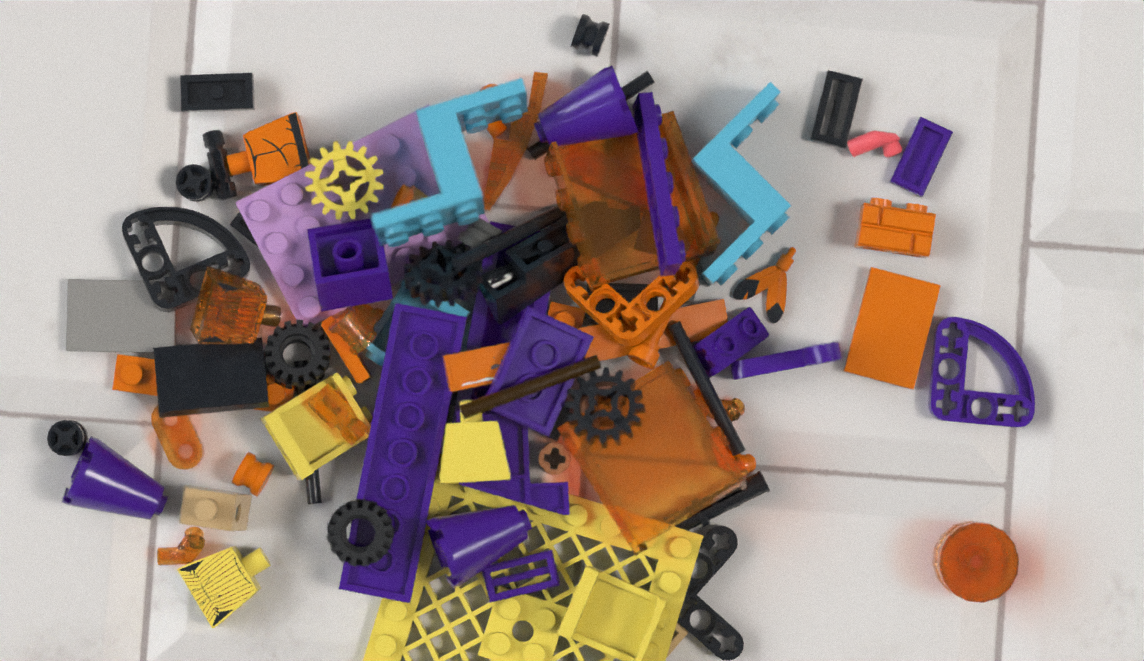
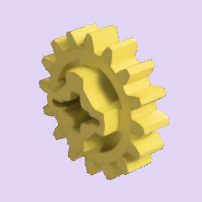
[305,141,384,220]

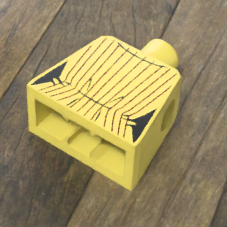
[177,545,271,629]

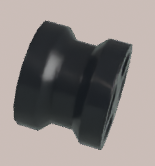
[571,14,610,57]
[175,164,215,202]
[47,420,88,456]

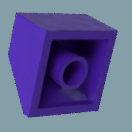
[307,218,393,312]

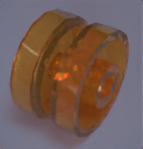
[932,521,1019,603]

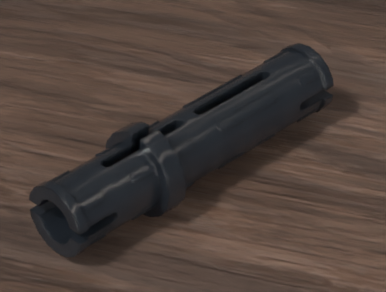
[663,471,770,531]

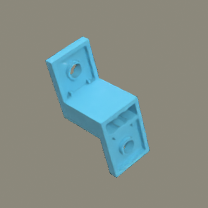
[371,78,528,247]
[690,82,791,286]

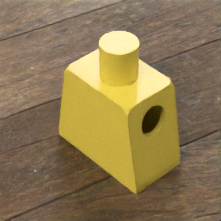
[440,400,510,484]

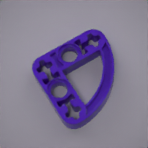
[928,317,1035,427]

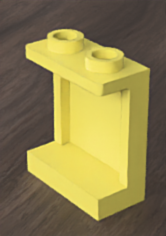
[260,372,373,480]
[557,565,671,661]

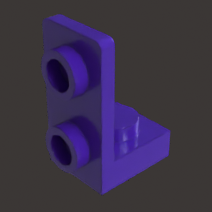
[693,307,769,378]

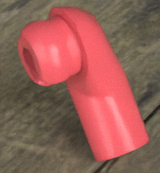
[847,130,902,158]

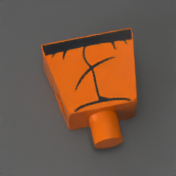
[227,112,311,186]

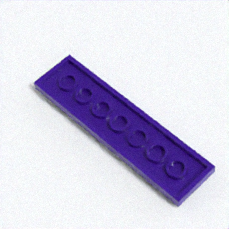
[339,303,467,603]

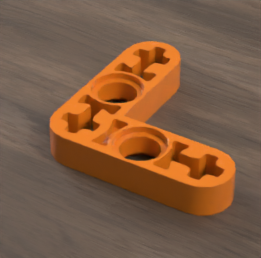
[563,261,700,347]

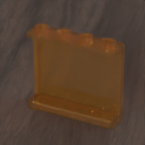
[544,111,720,288]
[557,360,749,556]

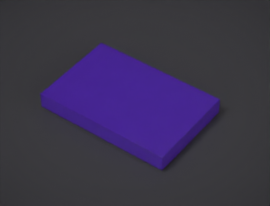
[486,306,594,436]

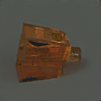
[190,266,282,344]

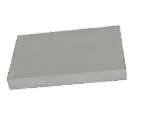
[66,279,177,353]

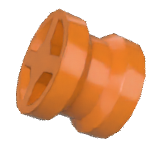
[232,452,275,497]

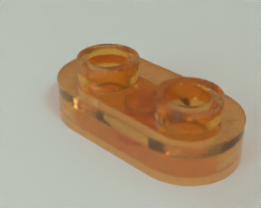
[151,405,204,470]

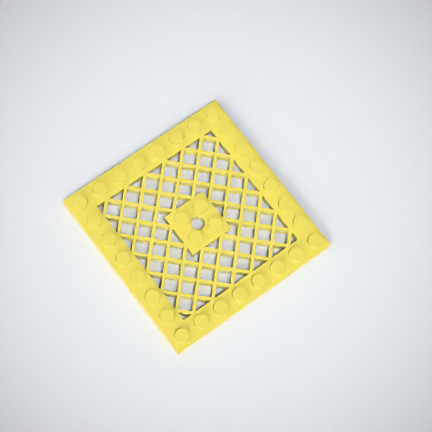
[363,454,704,661]

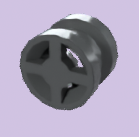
[457,218,502,248]

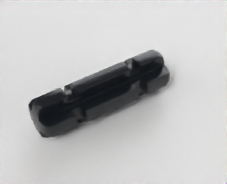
[202,130,237,200]

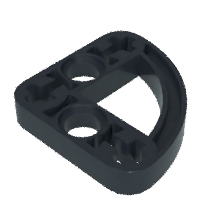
[122,207,250,312]

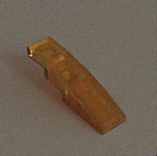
[484,71,549,213]

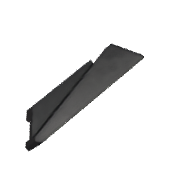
[478,202,640,325]

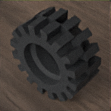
[265,320,330,390]
[327,499,394,567]

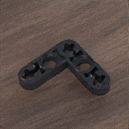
[678,525,744,661]

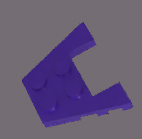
[456,402,570,515]

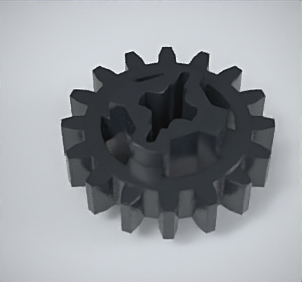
[403,240,483,308]
[565,367,646,448]

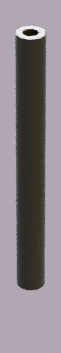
[459,355,601,419]

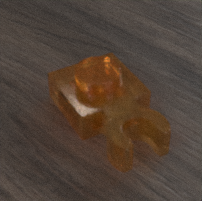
[307,384,369,446]

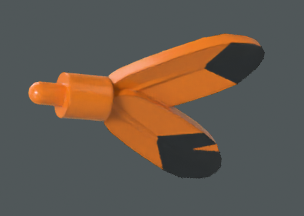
[733,247,796,323]

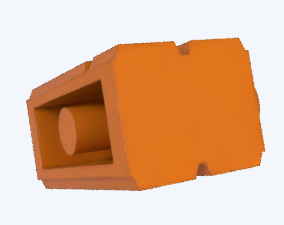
[855,198,936,258]

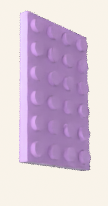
[235,104,489,327]

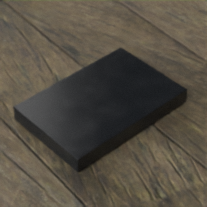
[153,337,269,418]

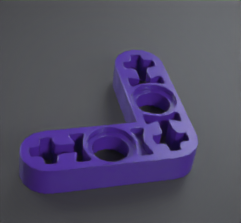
[730,341,842,380]

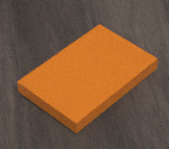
[843,267,941,390]

